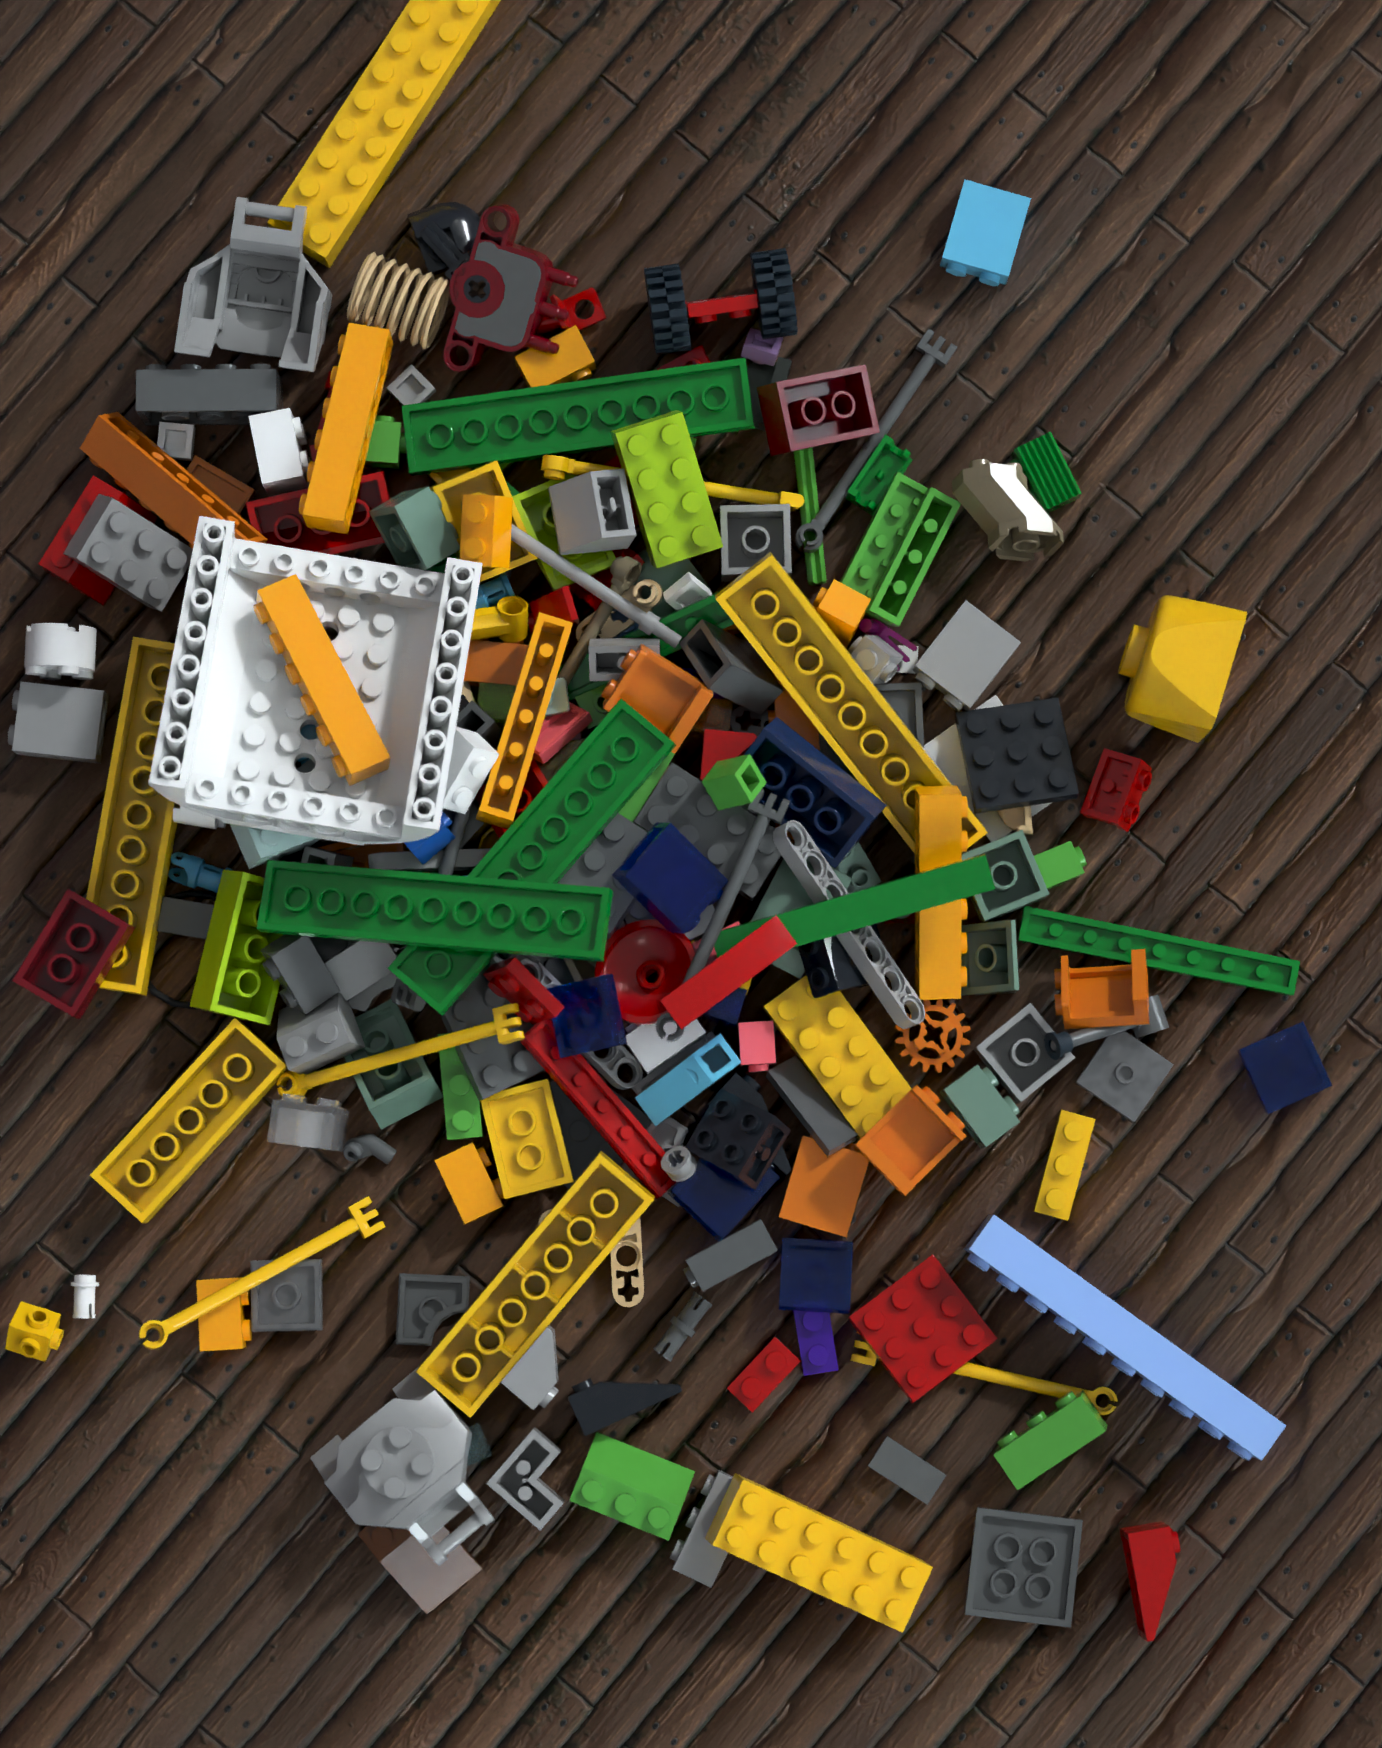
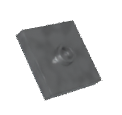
[1075,1031,1174,1123]
[250,1259,323,1332]

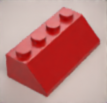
[246,471,390,555]

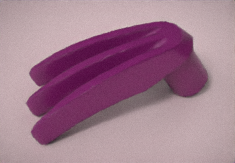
[859,618,917,671]

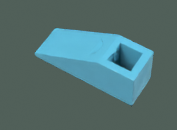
[635,1034,741,1126]

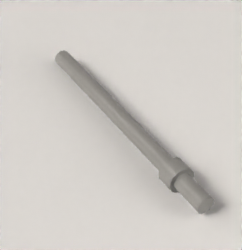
[511,524,682,648]

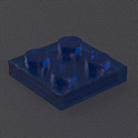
[547,974,627,1058]
[1237,1022,1333,1114]
[779,1238,853,1314]

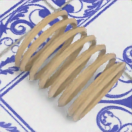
[347,252,450,350]

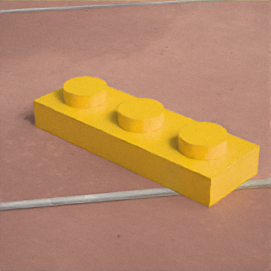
[1033,1110,1095,1221]

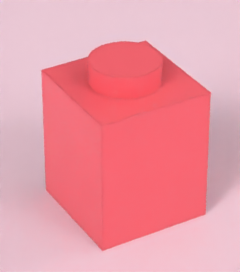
[738,1021,776,1072]

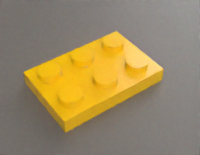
[480,1079,574,1200]

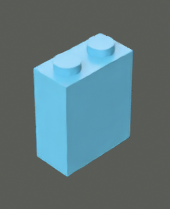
[940,180,1031,286]

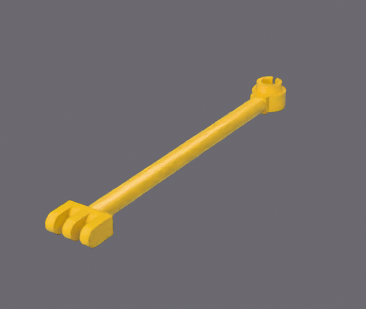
[541,455,804,512]
[276,1003,525,1100]
[139,1196,386,1350]
[850,1331,1118,1415]

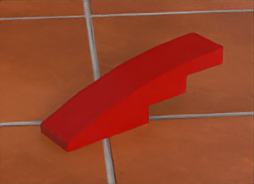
[660,915,797,1030]

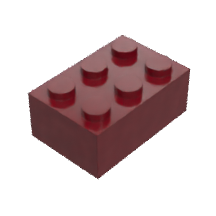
[757,364,880,456]
[12,889,135,1019]

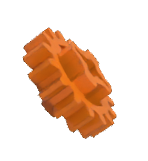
[894,999,971,1073]

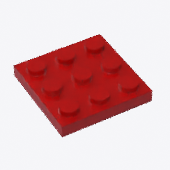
[848,1254,997,1404]

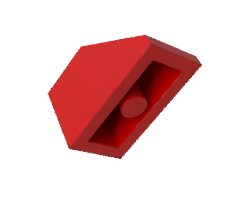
[528,585,579,634]

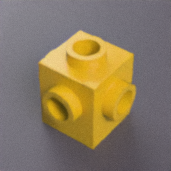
[5,1301,64,1362]

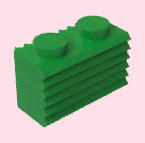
[1009,432,1082,513]

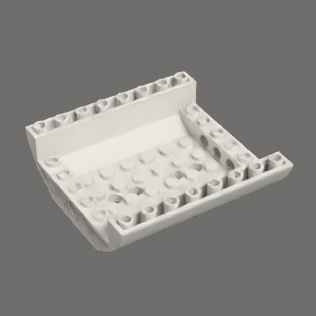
[149,516,483,846]

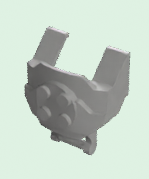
[174,197,332,372]
[310,1367,495,1566]

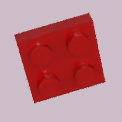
[483,957,565,1024]

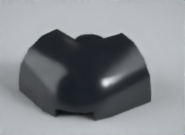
[407,202,480,276]

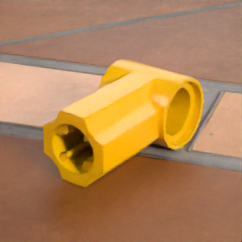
[470,596,528,643]

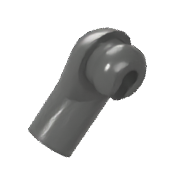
[343,1133,397,1165]

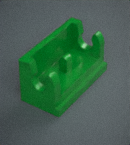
[846,434,913,516]

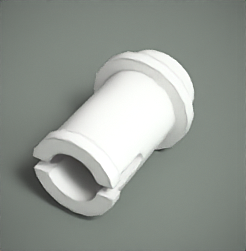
[71,1274,99,1319]

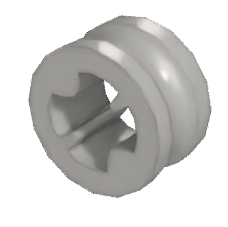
[661,1146,697,1182]

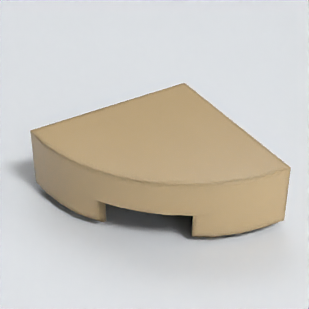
[997,806,1033,835]

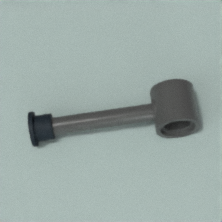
[1044,994,1170,1060]

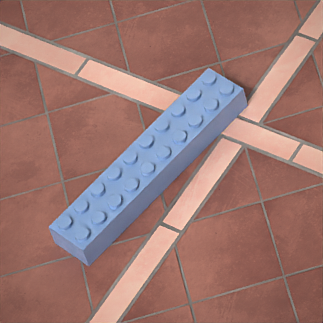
[964,1214,1286,1461]

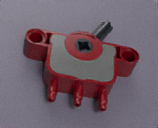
[420,204,579,372]

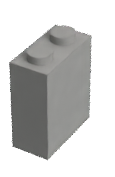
[913,600,1021,712]
[8,681,109,764]

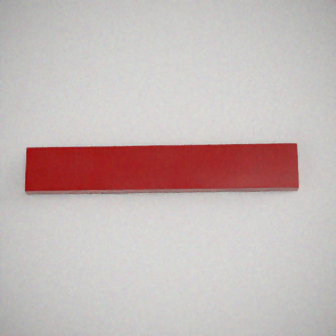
[520,1019,676,1199]

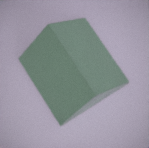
[961,920,1019,996]

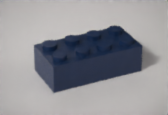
[744,717,887,868]

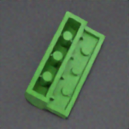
[840,472,961,627]

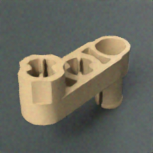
[576,579,663,641]

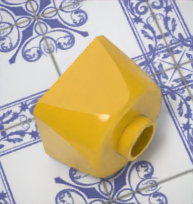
[1118,595,1247,743]

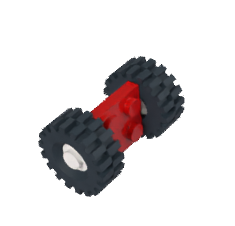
[644,248,798,355]

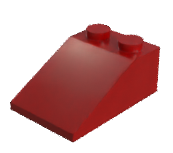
[1119,1521,1180,1642]

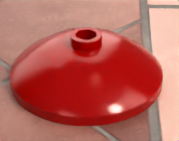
[595,919,696,1025]

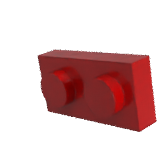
[727,1337,800,1413]

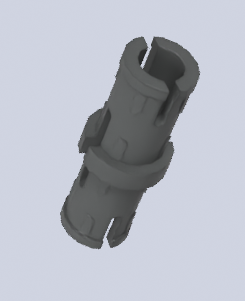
[653,1291,712,1362]

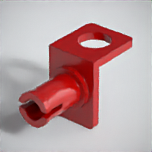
[537,288,606,336]

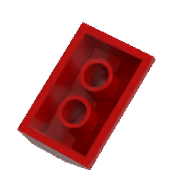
[38,475,158,606]

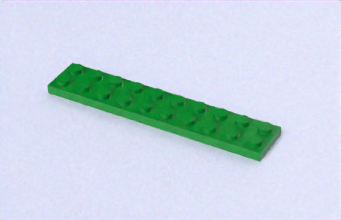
[402,358,755,476]
[387,699,676,1016]
[256,860,613,962]

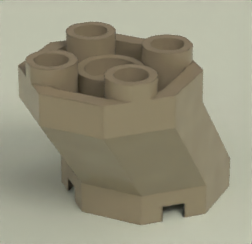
[952,459,1064,561]

